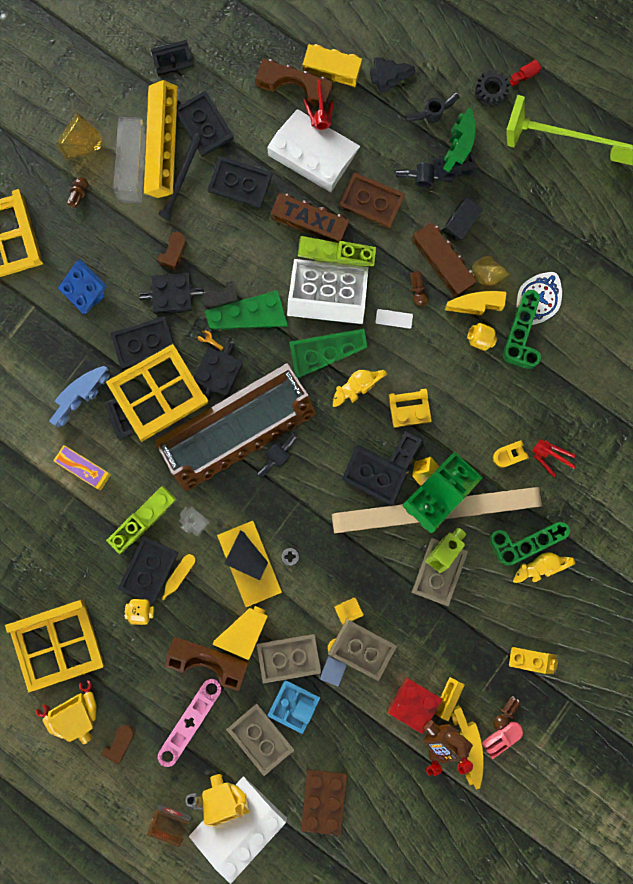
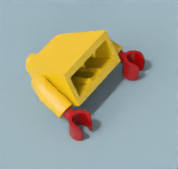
[36,680,97,744]

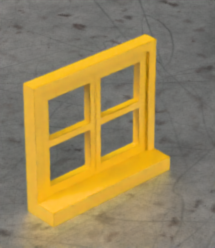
[0,189,44,277]
[106,344,208,442]
[5,600,105,693]

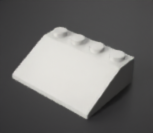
[267,109,360,192]
[287,259,368,324]
[189,776,287,884]

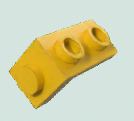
[509,647,558,674]

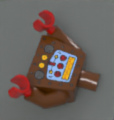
[424,720,473,776]

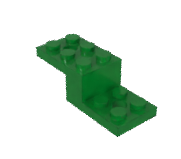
[402,452,483,534]

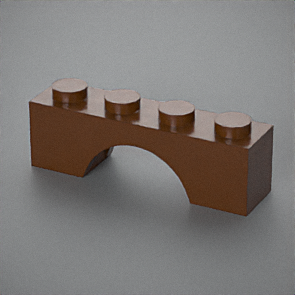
[255,59,333,110]
[164,637,249,691]

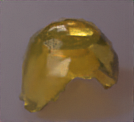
[472,256,511,286]

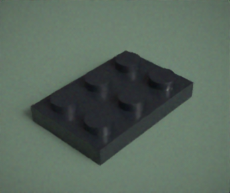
[176,91,234,157]
[207,156,273,209]
[110,316,174,370]
[342,445,409,506]
[118,536,179,606]

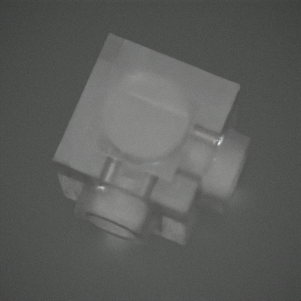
[179,506,210,537]

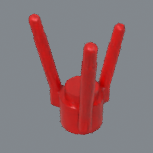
[303,79,334,130]
[532,439,576,477]

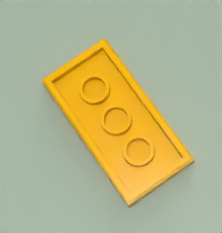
[217,521,282,607]

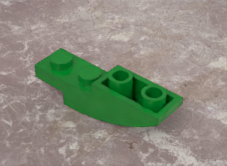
[443,108,475,172]

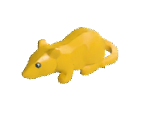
[333,370,388,407]
[513,552,576,583]

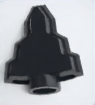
[370,57,415,94]

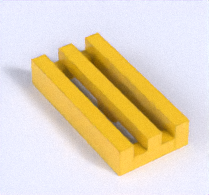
[435,677,464,721]

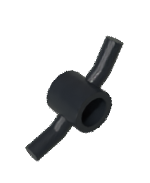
[407,93,460,123]
[396,163,454,187]
[257,432,299,478]

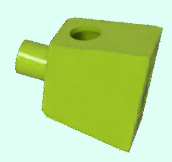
[425,528,466,573]

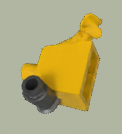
[185,774,250,827]

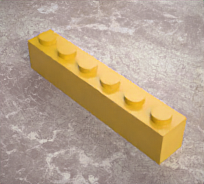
[144,80,178,198]

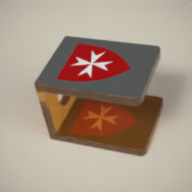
[147,804,192,847]

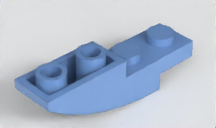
[49,366,111,428]

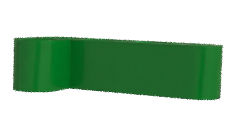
[503,290,541,369]
[489,522,570,566]

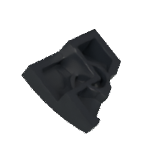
[224,530,268,580]

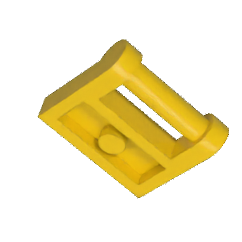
[388,389,432,428]

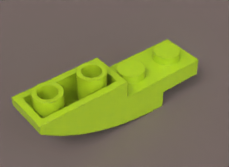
[298,236,376,266]
[106,486,177,554]

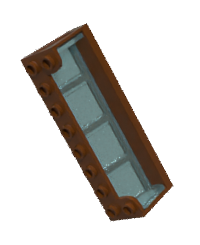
[155,363,316,492]

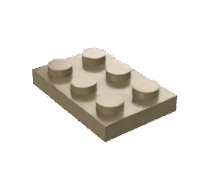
[411,538,468,607]
[328,619,397,681]
[257,634,321,683]
[226,703,295,776]

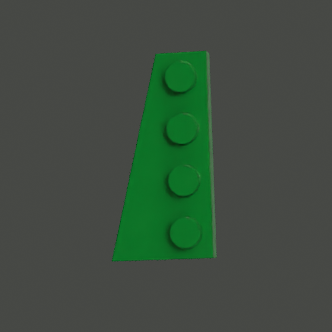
[205,290,288,330]
[289,329,367,379]

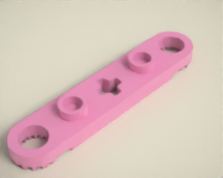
[158,678,222,767]

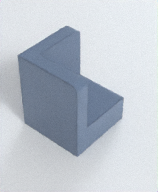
[320,656,346,686]

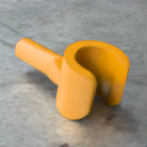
[198,331,224,351]

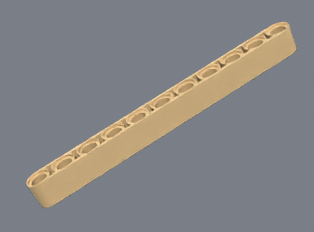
[332,487,542,533]

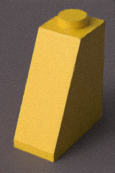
[213,606,268,660]

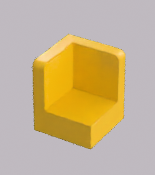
[412,457,439,486]
[334,598,364,625]

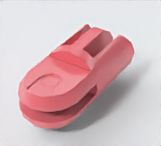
[481,721,523,759]

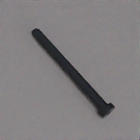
[158,134,201,220]

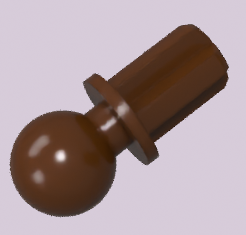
[67,177,88,208]
[410,271,428,306]
[493,696,521,730]

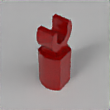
[509,60,541,87]

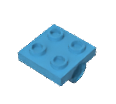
[267,680,320,734]

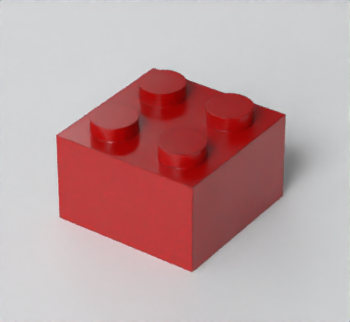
[387,677,443,734]

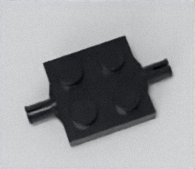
[139,273,204,314]
[194,342,243,401]

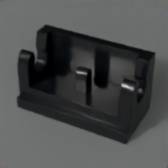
[151,40,193,76]
[433,152,479,180]
[441,197,483,241]
[104,399,137,441]
[390,431,424,474]

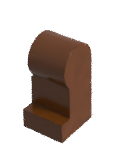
[157,232,187,271]
[101,724,135,764]

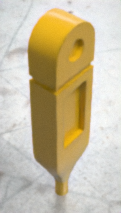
[161,554,196,601]

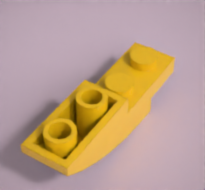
[451,705,483,790]

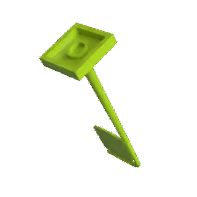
[507,95,633,165]

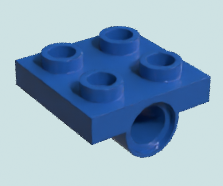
[58,260,107,314]

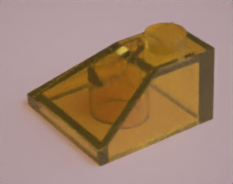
[55,113,102,159]

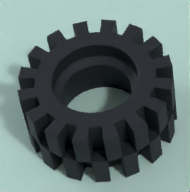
[475,70,510,108]

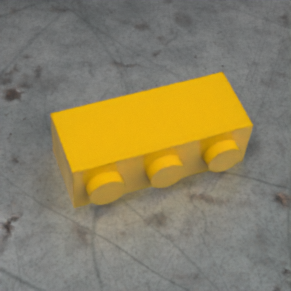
[303,44,362,87]

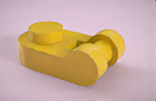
[493,440,529,468]

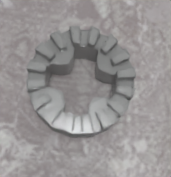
[281,548,299,566]

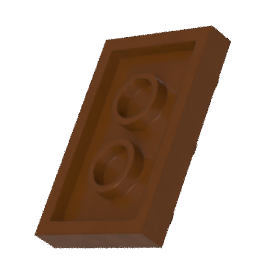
[339,172,405,229]
[301,769,347,836]

